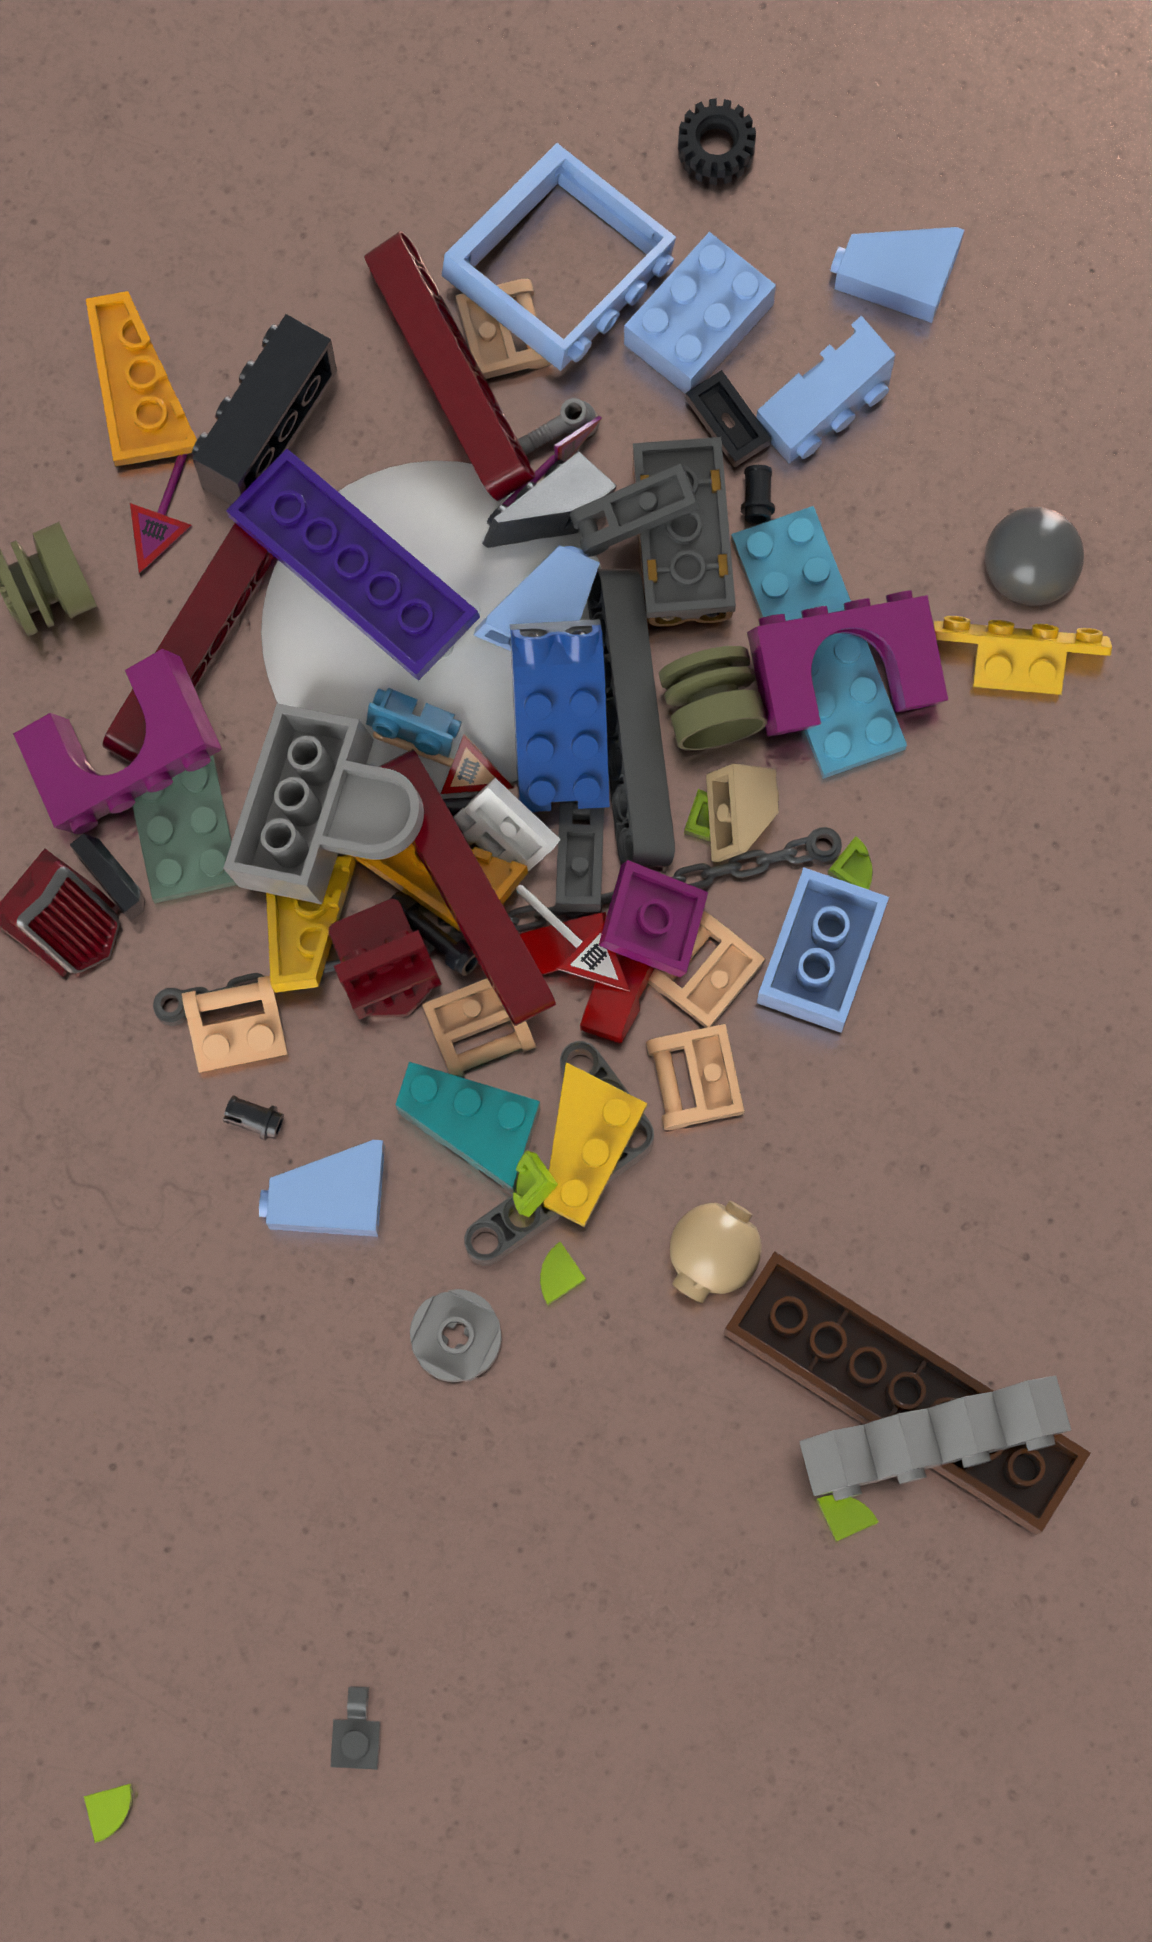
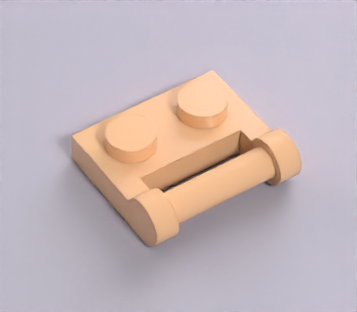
[456,279,551,379]
[648,911,766,1028]
[182,975,288,1073]
[422,978,536,1077]
[646,1024,744,1130]

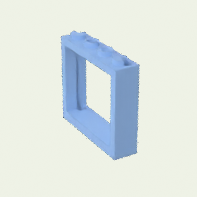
[442,143,676,371]

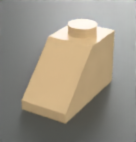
[706,764,779,862]

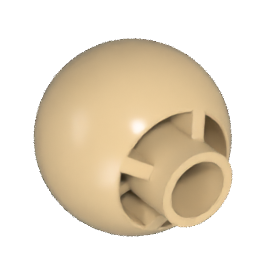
[670,1201,761,1303]

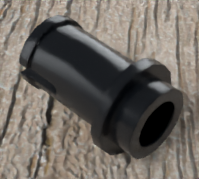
[741,465,775,524]
[223,1095,284,1140]

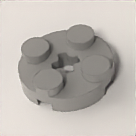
[410,1289,502,1382]

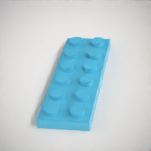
[731,506,907,779]

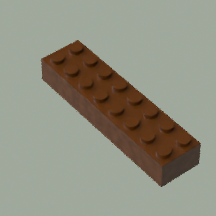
[724,1251,1091,1535]

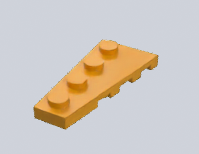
[86,291,197,467]
[354,843,528,932]

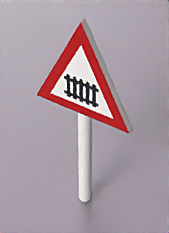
[516,885,630,991]

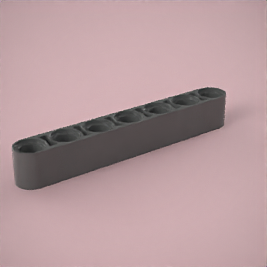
[587,569,675,867]

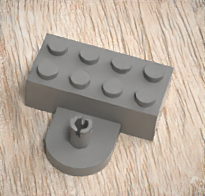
[223,704,424,904]

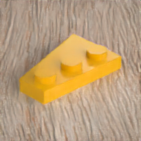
[266,855,356,993]
[543,1062,647,1227]

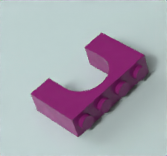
[747,590,948,737]
[13,649,222,834]

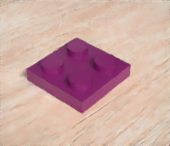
[598,860,708,978]

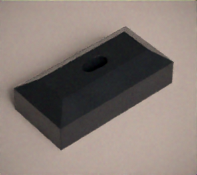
[685,370,771,468]
[70,833,144,922]

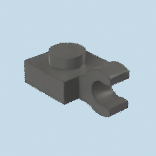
[330,1686,381,1770]

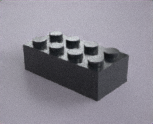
[192,314,337,505]

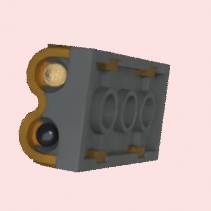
[633,437,736,626]

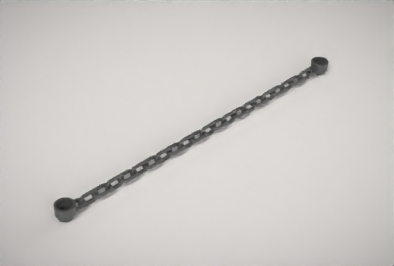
[153,827,842,1026]

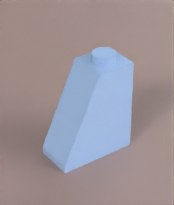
[830,227,964,323]
[473,545,600,651]
[259,1140,385,1237]

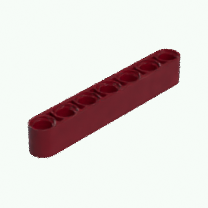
[364,231,535,502]
[102,523,275,763]
[378,749,556,1026]

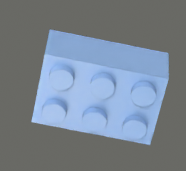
[624,232,776,394]
[757,867,889,1033]

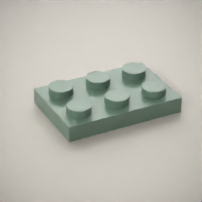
[133,755,237,904]

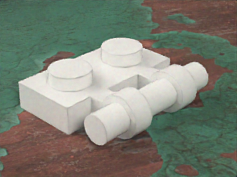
[453,778,561,871]

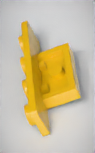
[933,616,1112,695]

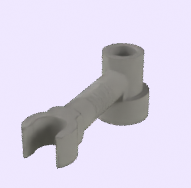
[518,398,599,454]

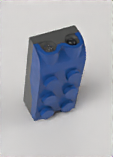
[509,619,610,812]

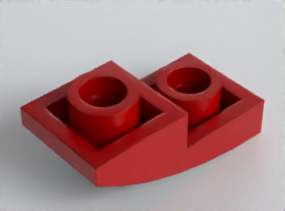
[519,912,607,975]
[580,953,656,1043]

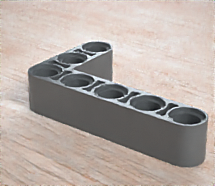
[464,1041,654,1266]

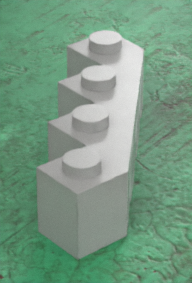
[799,1375,1071,1501]

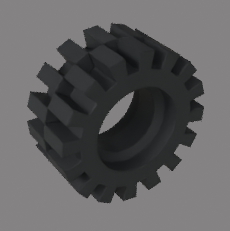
[678,98,756,185]

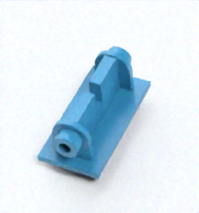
[366,688,462,758]

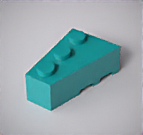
[395,1062,541,1195]

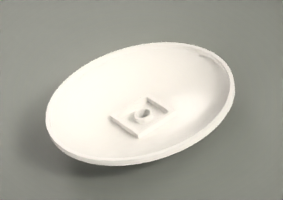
[261,461,602,799]

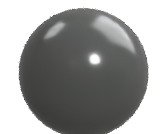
[985,507,1084,606]

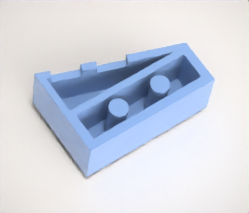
[756,316,895,464]

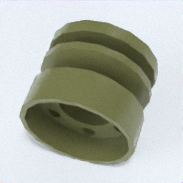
[0,522,97,636]
[659,646,768,750]

